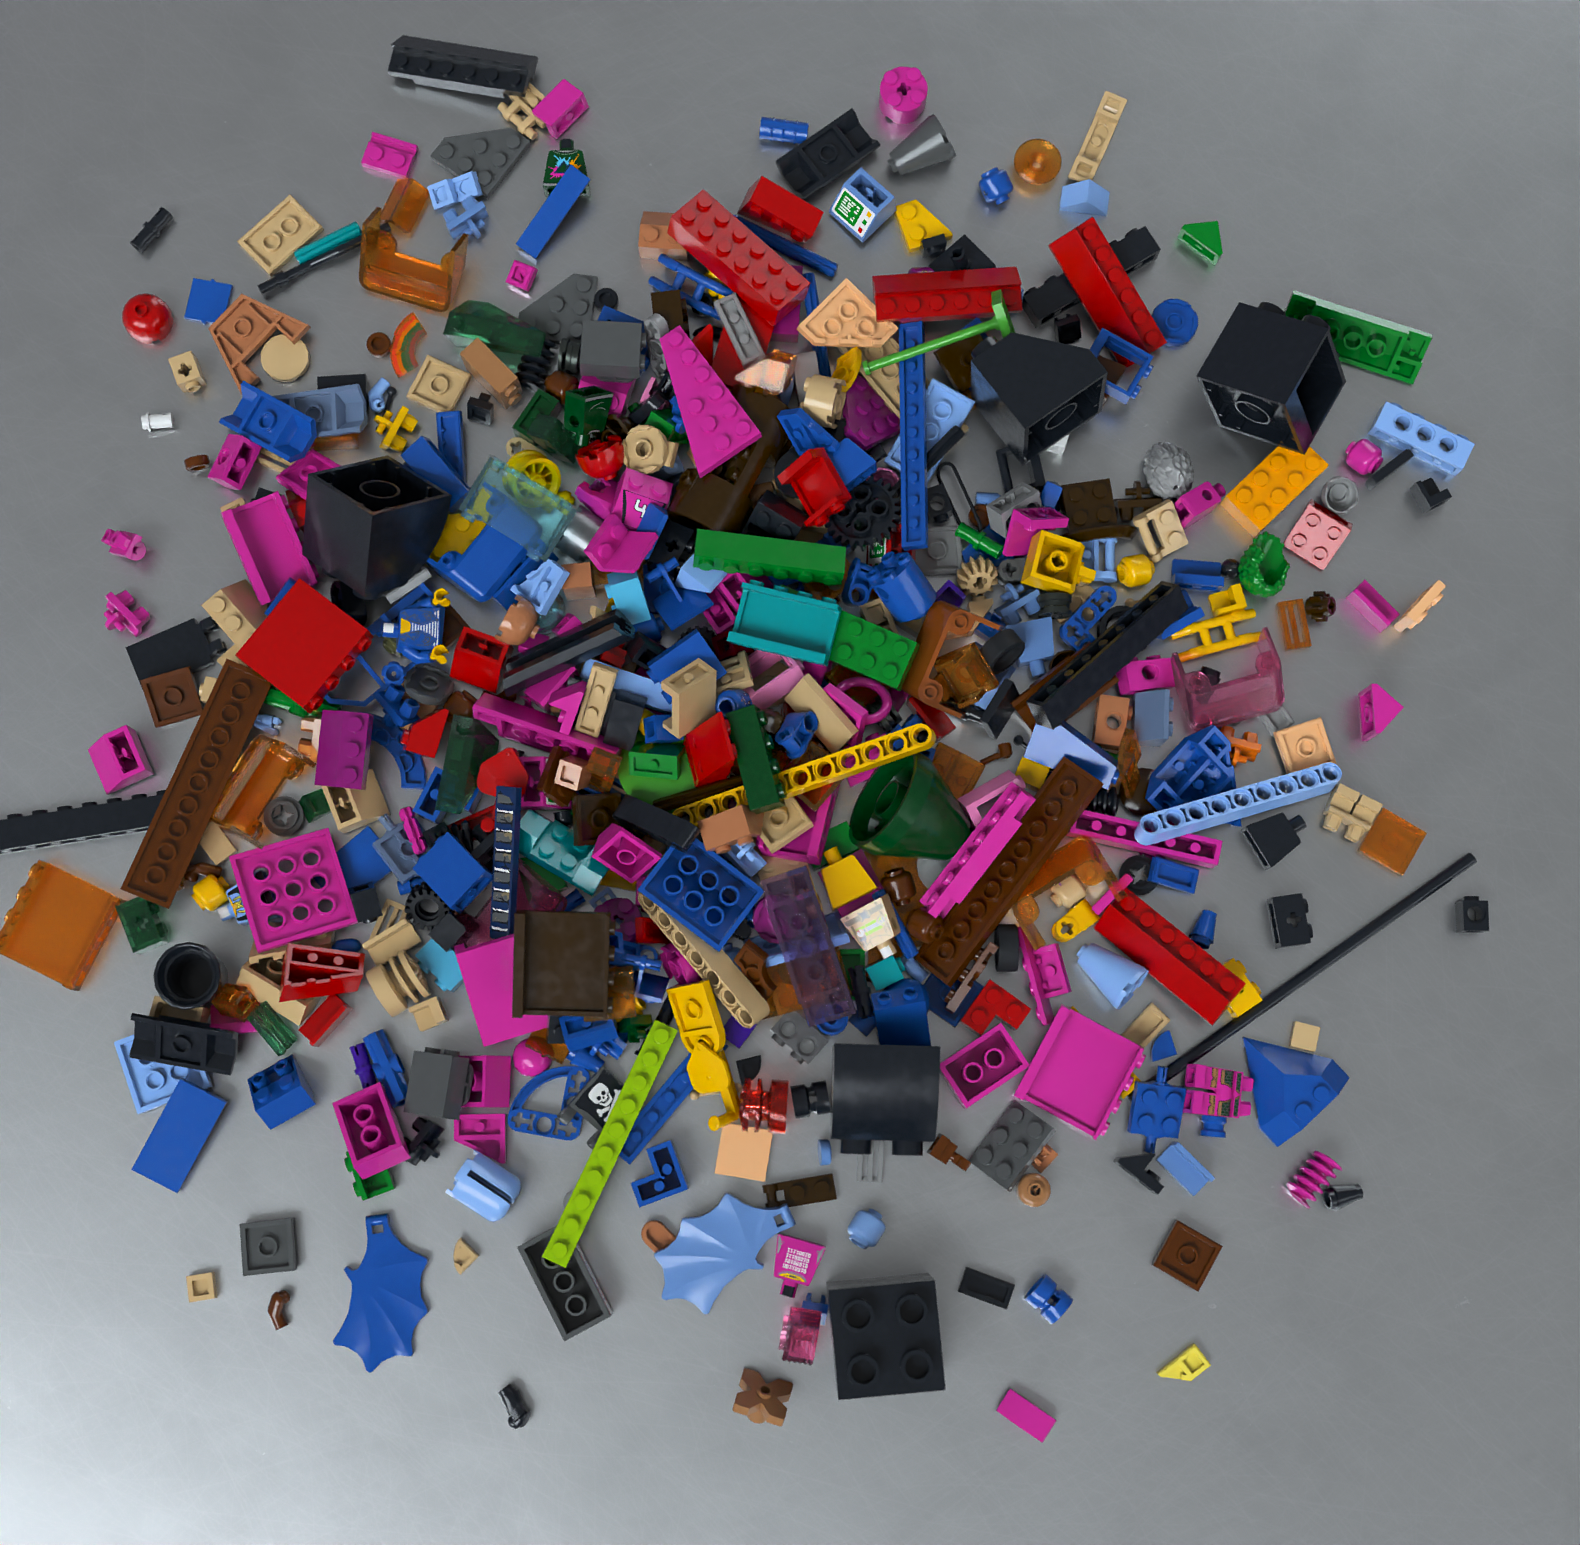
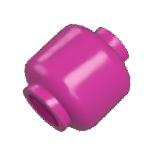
[1345,439,1383,475]

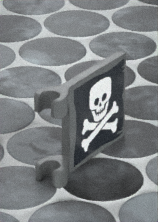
[557,1065,624,1150]

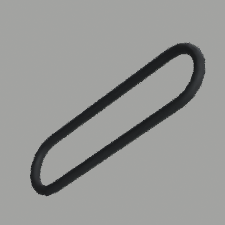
[936,462,982,532]

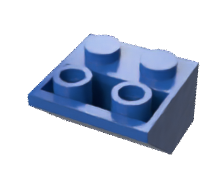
[247,1054,316,1130]

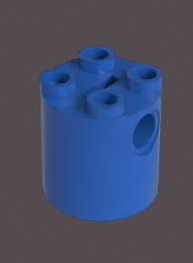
[866,551,937,623]

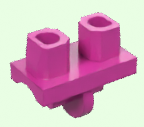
[101,529,146,561]
[104,590,150,637]

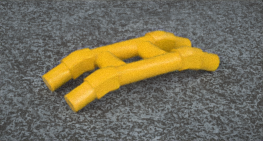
[1171,608,1263,663]

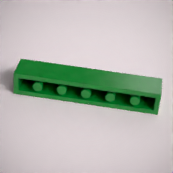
[693,529,846,586]

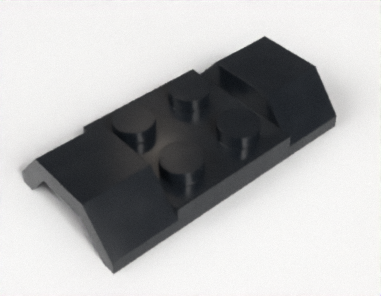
[776,108,880,199]
[129,1013,238,1076]

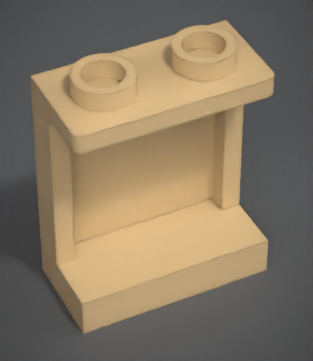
[661,658,717,739]

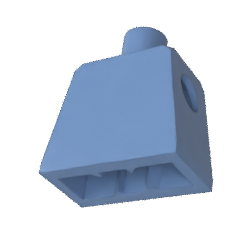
[1004,616,1054,678]

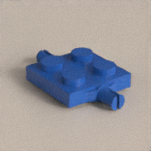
[1127,1066,1186,1153]

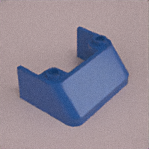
[425,481,542,602]

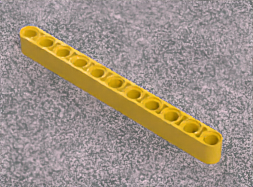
[672,723,936,829]

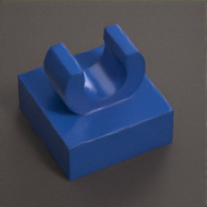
[800,1293,828,1325]

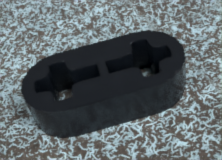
[627,391,666,426]

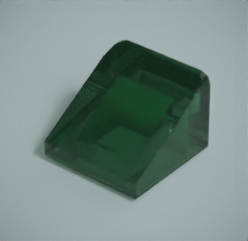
[299,789,331,823]

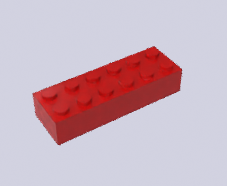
[667,189,810,327]

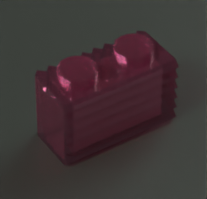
[778,1307,821,1366]

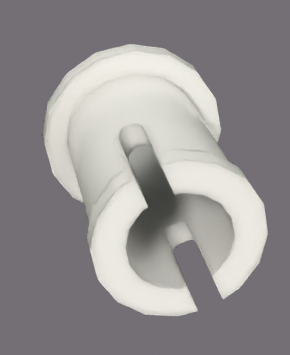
[141,412,174,432]

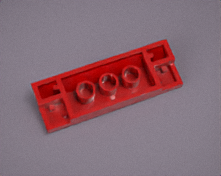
[1048,217,1167,368]
[872,266,1022,323]
[1094,888,1246,1026]

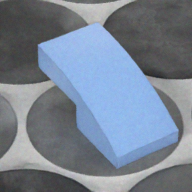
[427,171,483,210]

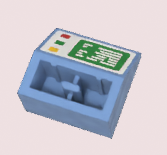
[829,168,896,243]

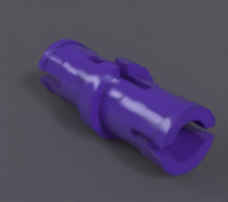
[349,1043,377,1089]

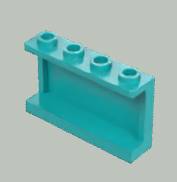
[727,580,842,667]

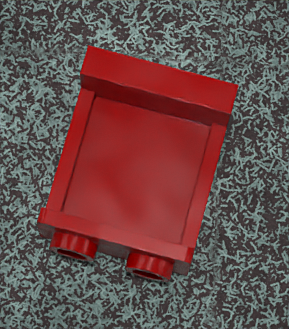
[777,447,852,527]

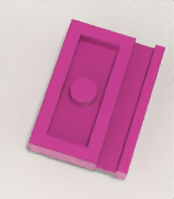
[361,132,419,180]

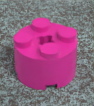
[879,67,928,124]

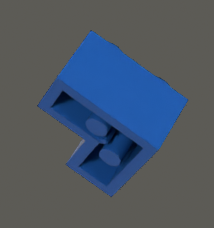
[413,766,484,825]
[631,1140,689,1208]

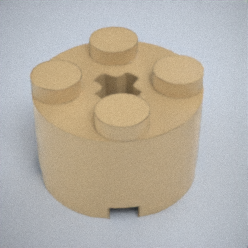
[799,374,846,429]

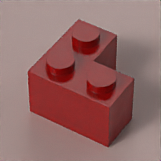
[959,979,1031,1036]

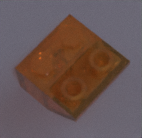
[735,349,798,395]

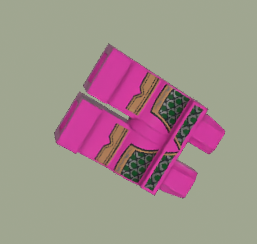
[1183,1064,1254,1118]

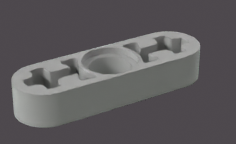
[644,313,669,379]

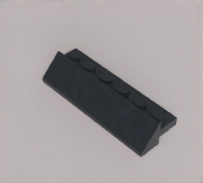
[388,35,538,98]

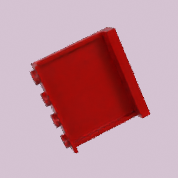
[235,578,374,714]

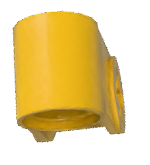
[1051,899,1100,942]

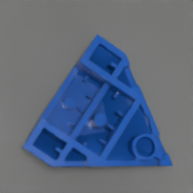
[1145,725,1242,827]
[1242,1037,1350,1147]

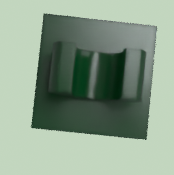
[617,1014,653,1043]

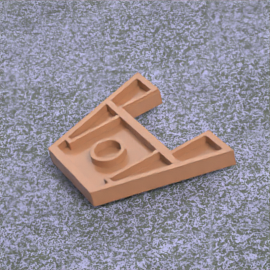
[208,294,311,395]

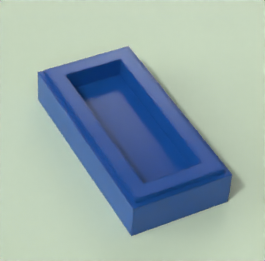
[1147,856,1199,894]

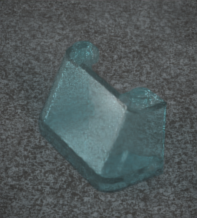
[459,454,577,562]

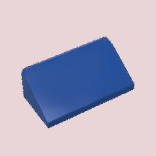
[636,503,669,560]

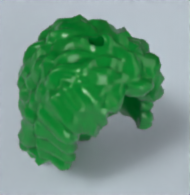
[1238,531,1290,598]

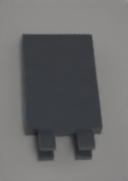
[125,616,228,690]

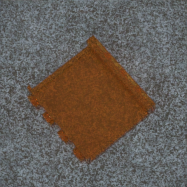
[0,860,126,991]

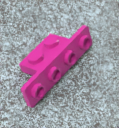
[1017,925,1072,1026]

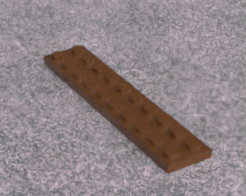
[120,659,272,909]
[914,757,1104,987]

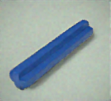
[872,889,918,959]

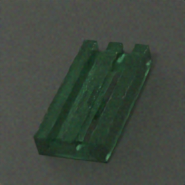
[247,1001,297,1057]

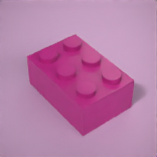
[940,1023,1030,1108]
[332,1082,411,1180]

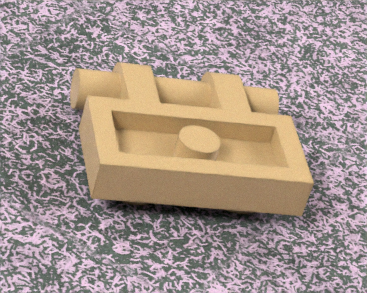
[498,82,546,140]

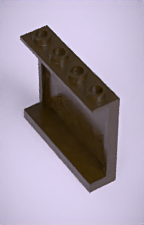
[512,910,616,1020]

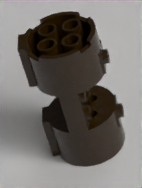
[666,384,792,539]

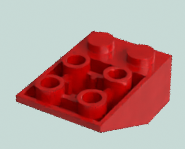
[683,712,737,788]

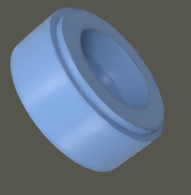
[818,1139,832,1165]

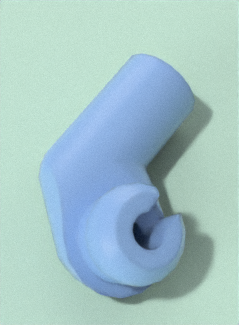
[368,377,391,413]

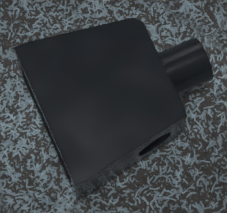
[1241,812,1307,870]

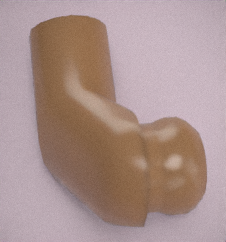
[748,481,774,509]

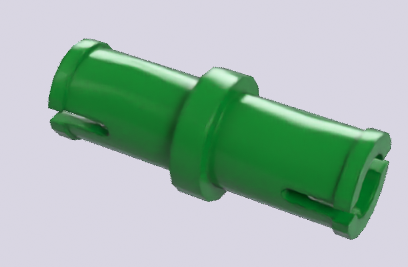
[955,522,1004,559]

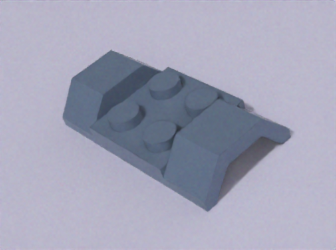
[273,384,367,440]

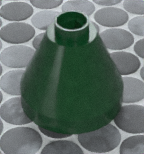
[849,747,974,860]

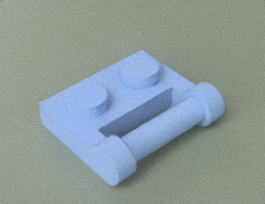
[1081,538,1117,583]

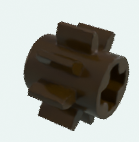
[1305,591,1336,622]

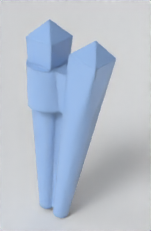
[253,714,282,736]

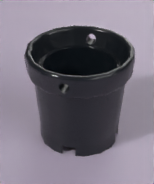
[153,942,228,1010]

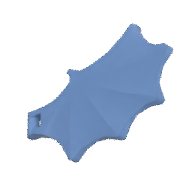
[654,1192,796,1314]

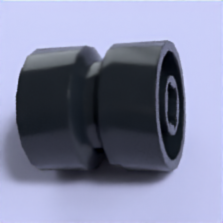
[790,1081,831,1119]

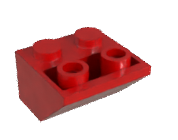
[450,626,514,694]

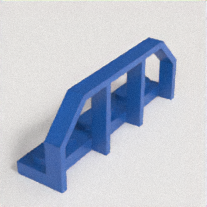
[324,583,445,707]

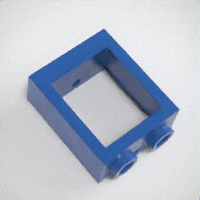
[1090,328,1154,405]

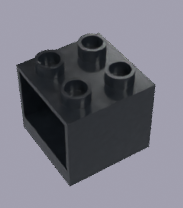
[1196,302,1346,455]
[826,1273,946,1400]

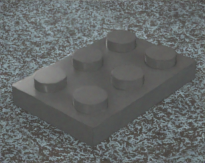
[969,1100,1056,1192]

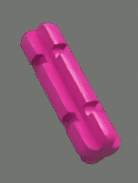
[399,806,428,855]

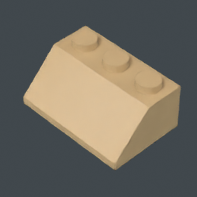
[201,579,269,649]
[235,955,322,1026]

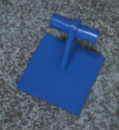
[645,557,714,631]
[611,953,670,1003]

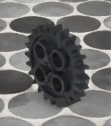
[824,475,901,552]

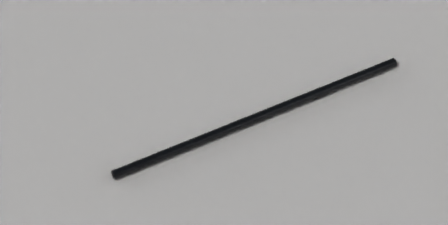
[1127,853,1477,1102]

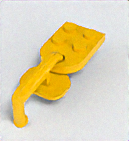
[666,980,742,1131]

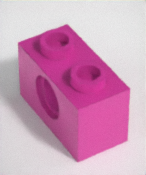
[207,434,262,490]
[1116,655,1175,696]

